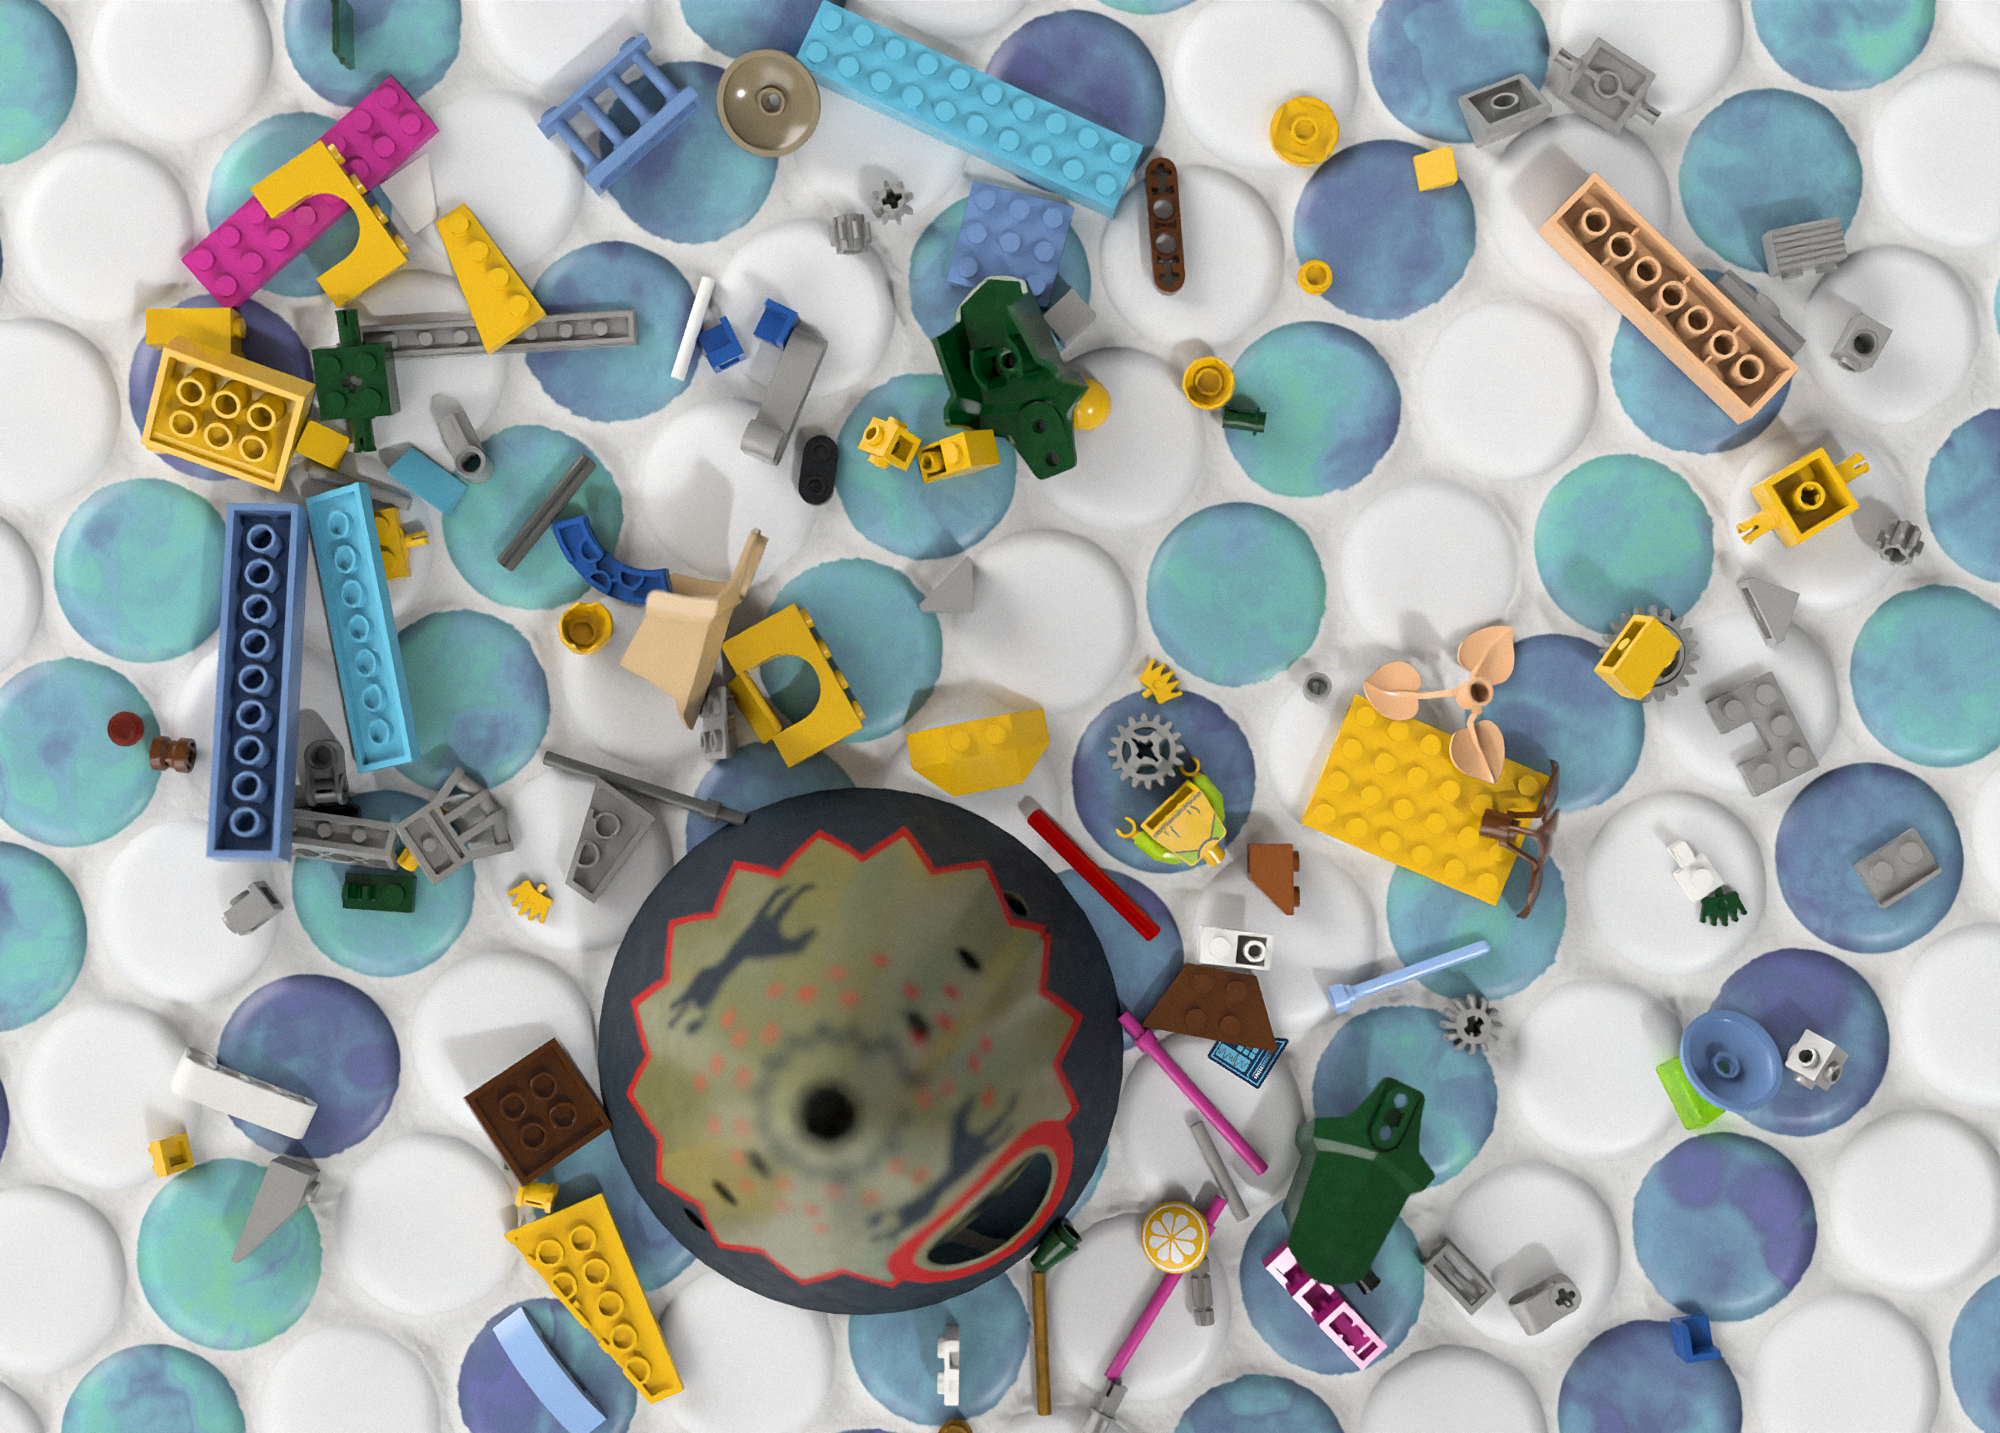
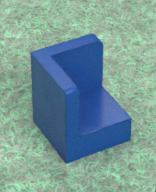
[753,298,801,351]
[698,315,747,374]
[1670,1313,1722,1363]

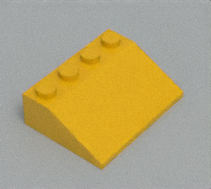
[140,335,316,492]

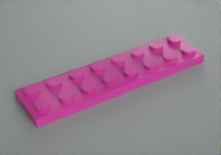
[181,76,440,310]

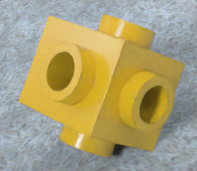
[858,416,922,471]

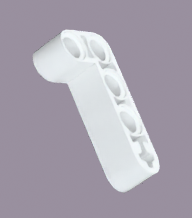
[170,1047,318,1139]

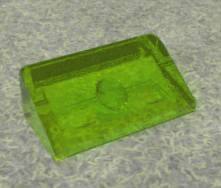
[1655,1055,1726,1130]

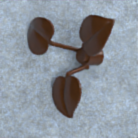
[1479,759,1560,919]

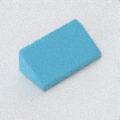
[387,447,469,516]

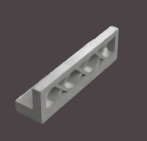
[291,809,399,871]

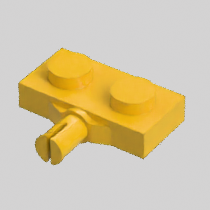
[374,507,430,582]

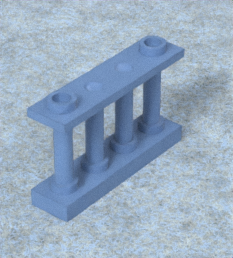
[537,33,702,197]

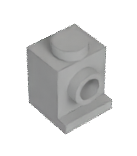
[222,881,285,936]

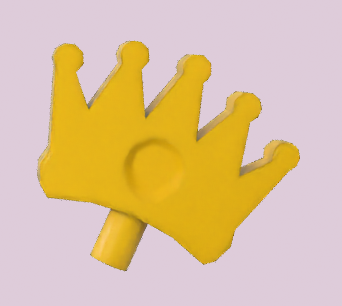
[1138,659,1182,704]
[507,880,553,924]

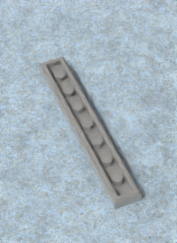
[359,309,639,361]

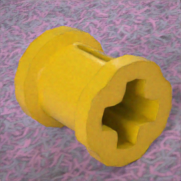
[515,1181,559,1214]

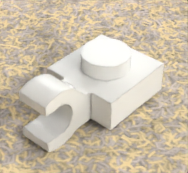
[1666,839,1724,903]

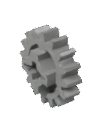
[1108,713,1186,791]

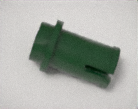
[1222,406,1267,436]

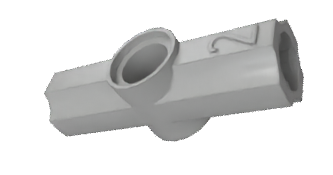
[1713,269,1806,358]

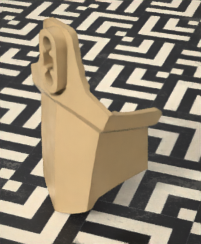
[618,527,769,730]

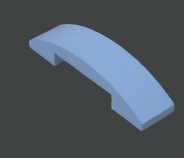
[493,1306,608,1433]

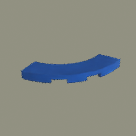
[552,515,674,605]

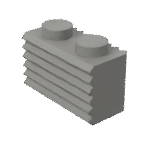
[1761,216,1848,281]

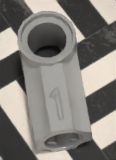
[437,411,494,484]

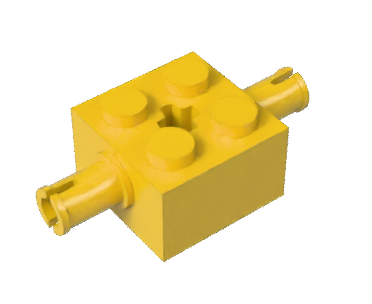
[1736,447,1870,548]

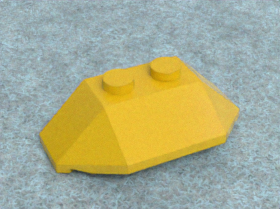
[906,708,1050,797]

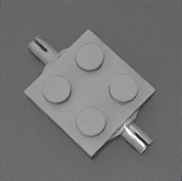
[1553,37,1662,137]

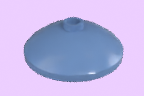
[1680,1010,1783,1113]

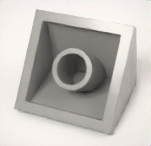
[1458,73,1552,148]

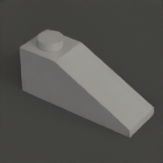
[231,1155,320,1263]

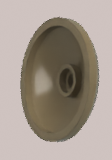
[717,49,821,157]

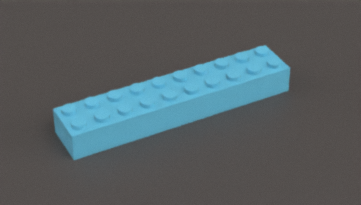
[796,0,1144,219]

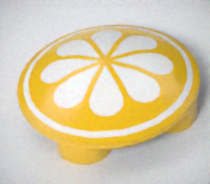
[1141,1201,1209,1274]

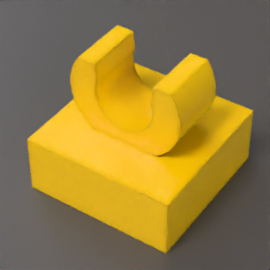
[148,1132,195,1177]

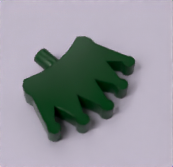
[1699,887,1747,926]

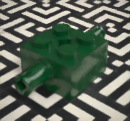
[311,309,401,453]

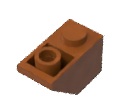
[1247,843,1300,915]

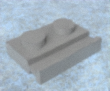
[1852,828,1943,909]

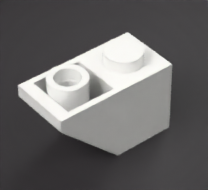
[1196,925,1274,971]

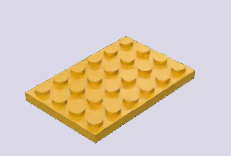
[1300,694,1550,906]

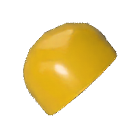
[1182,356,1236,411]
[1074,377,1112,431]
[558,601,614,655]

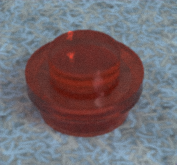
[107,711,144,747]

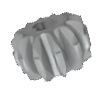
[1440,994,1502,1055]

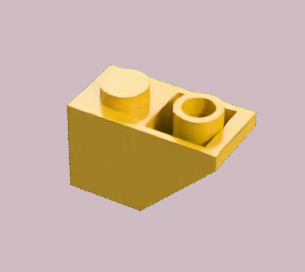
[916,429,1000,483]

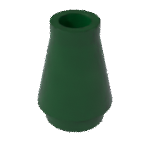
[1030,1221,1082,1274]

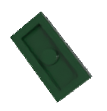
[341,873,417,913]

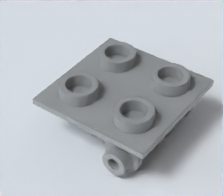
[699,686,737,760]

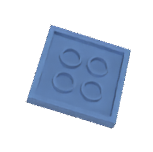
[946,180,1074,310]

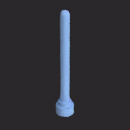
[1327,940,1491,1014]

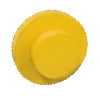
[1297,260,1333,295]

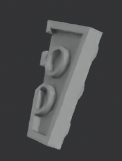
[565,776,657,903]

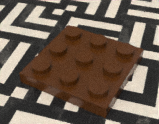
[463,1037,613,1188]

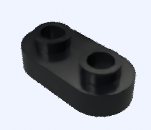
[798,435,839,506]

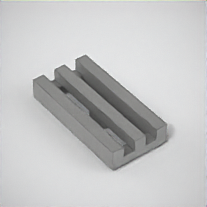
[1420,1238,1497,1316]

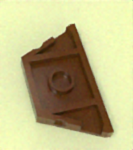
[1142,962,1277,1052]

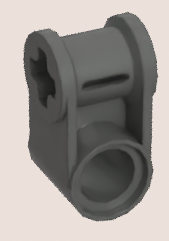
[304,739,349,808]

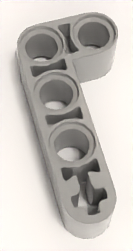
[740,328,828,467]

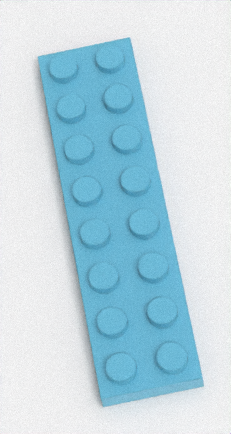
[305,482,421,774]

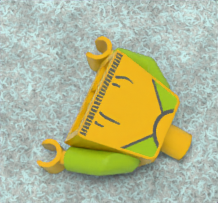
[1116,756,1227,867]

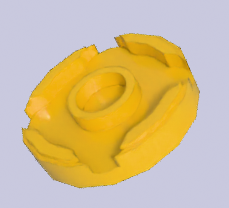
[1269,96,1340,168]

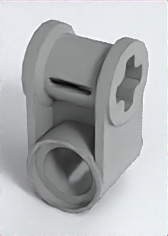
[1508,1274,1582,1336]

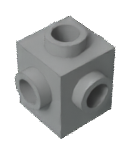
[1785,1029,1849,1091]

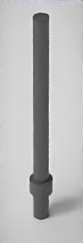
[543,751,748,825]

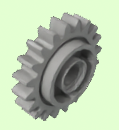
[1599,605,1700,703]

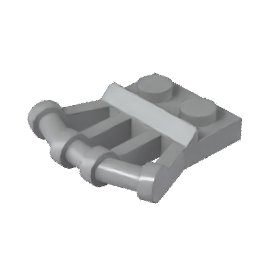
[393,766,514,886]

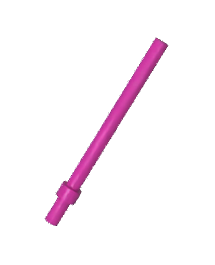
[1117,1010,1269,1176]
[1104,1194,1227,1382]

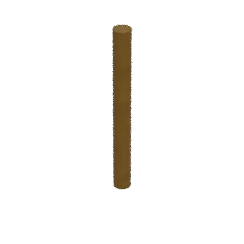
[1031,1271,1052,1416]

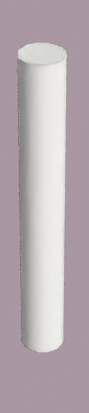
[671,276,716,381]

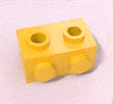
[1593,614,1682,700]

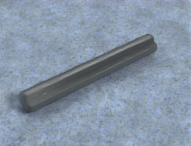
[497,454,596,571]

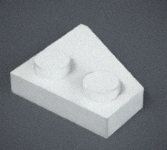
[937,1326,960,1406]

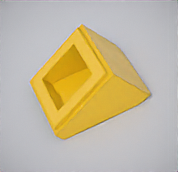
[1413,146,1458,192]

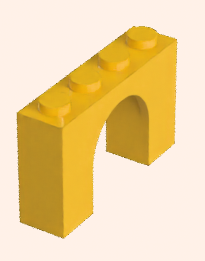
[250,140,411,308]
[146,308,246,454]
[721,603,866,768]

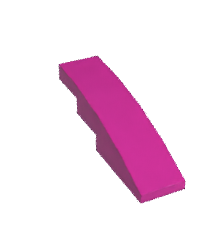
[1262,1239,1388,1370]

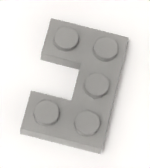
[1706,671,1819,797]

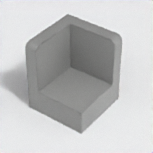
[1043,288,1096,348]

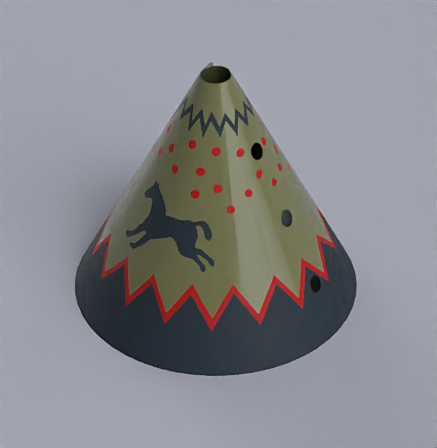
[598,787,1124,1315]

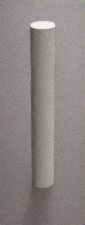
[308,464,413,511]
[1190,1120,1250,1222]

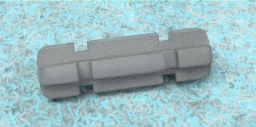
[1190,1255,1214,1326]

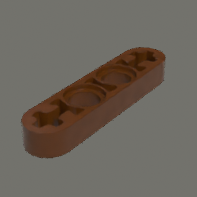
[1144,157,1185,296]

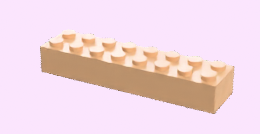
[1537,172,1800,425]

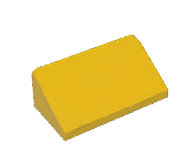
[726,672,785,744]

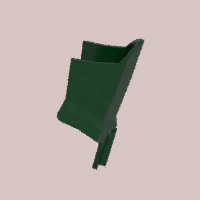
[931,275,1090,480]
[1281,1077,1436,1285]

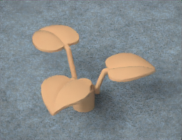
[1363,626,1515,784]

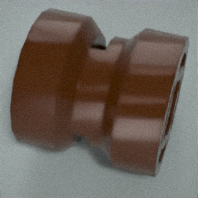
[149,735,196,773]

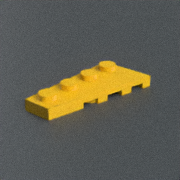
[436,203,546,355]

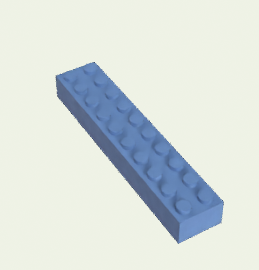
[206,503,310,862]

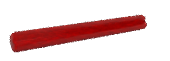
[1027,809,1161,942]

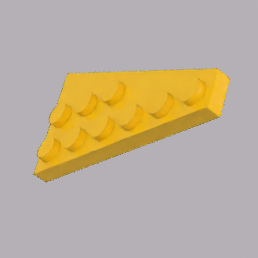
[504,1191,685,1405]

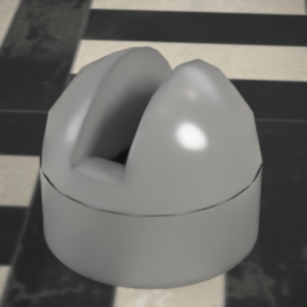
[1302,672,1332,703]

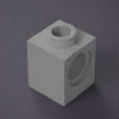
[1830,313,1893,373]

